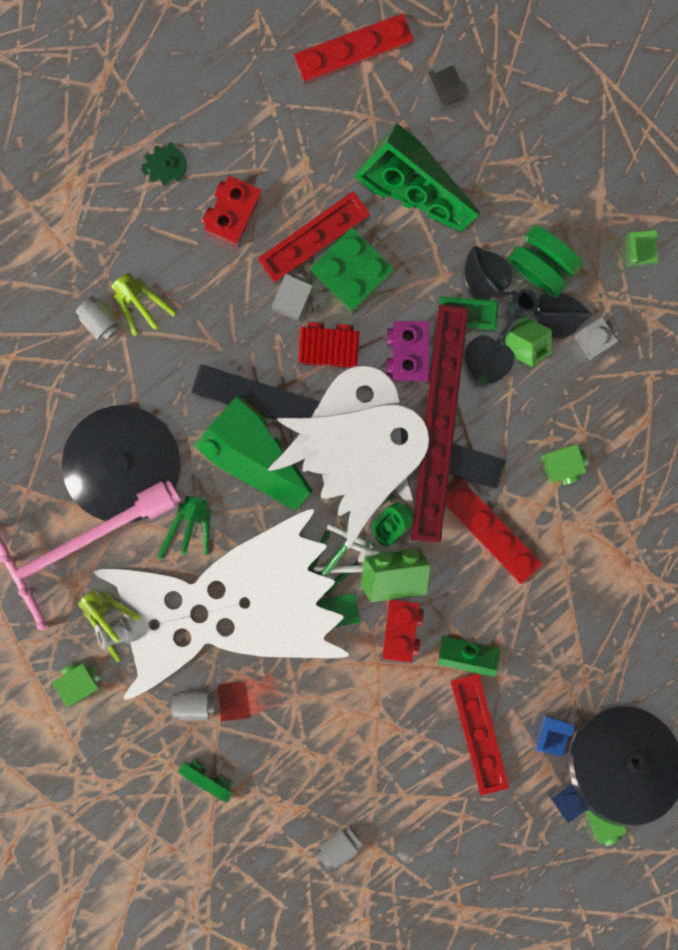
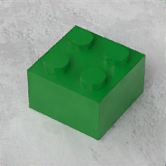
[310,227,394,314]

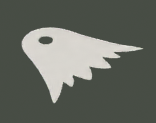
[268,366,414,507]
[277,405,429,549]

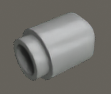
[76,296,119,340]
[172,691,215,721]
[317,827,362,870]

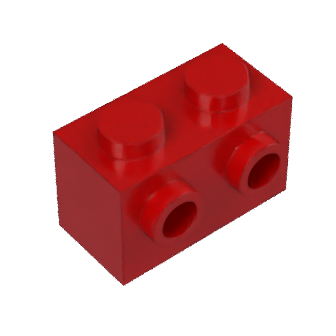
[202,175,262,247]
[382,599,424,663]

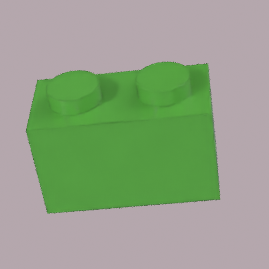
[361,549,430,602]

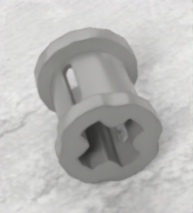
[96,617,133,650]

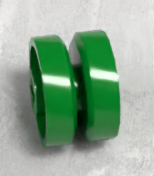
[507,225,584,298]

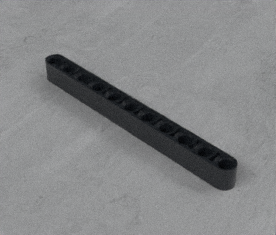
[191,364,507,489]

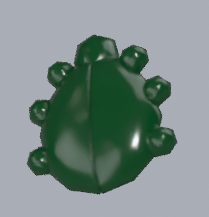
[141,142,186,185]

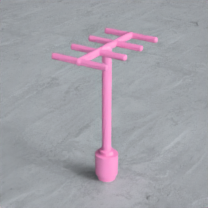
[0,480,181,630]

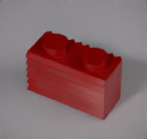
[298,322,360,368]

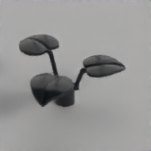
[464,246,591,385]

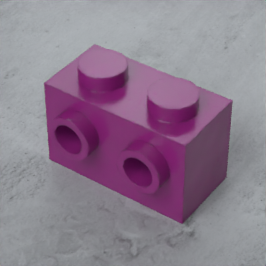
[387,321,429,383]

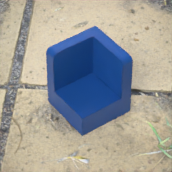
[534,715,575,757]

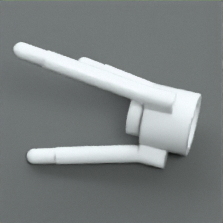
[313,524,388,573]

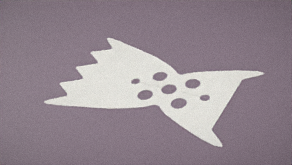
[93,509,349,699]

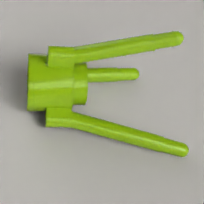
[112,273,176,336]
[78,589,141,662]

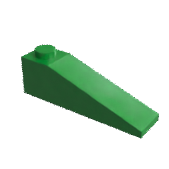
[354,123,480,232]
[194,394,313,511]

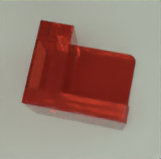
[218,681,251,722]

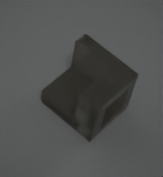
[427,66,469,109]

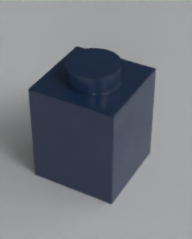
[548,779,588,823]

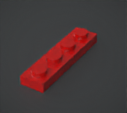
[294,13,414,83]
[257,190,371,284]
[445,479,542,584]
[450,673,509,796]

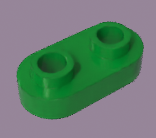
[372,502,413,547]
[177,759,234,803]

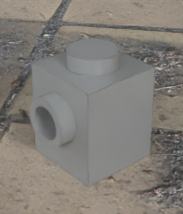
[574,317,618,360]

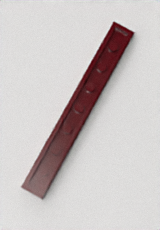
[411,304,469,544]

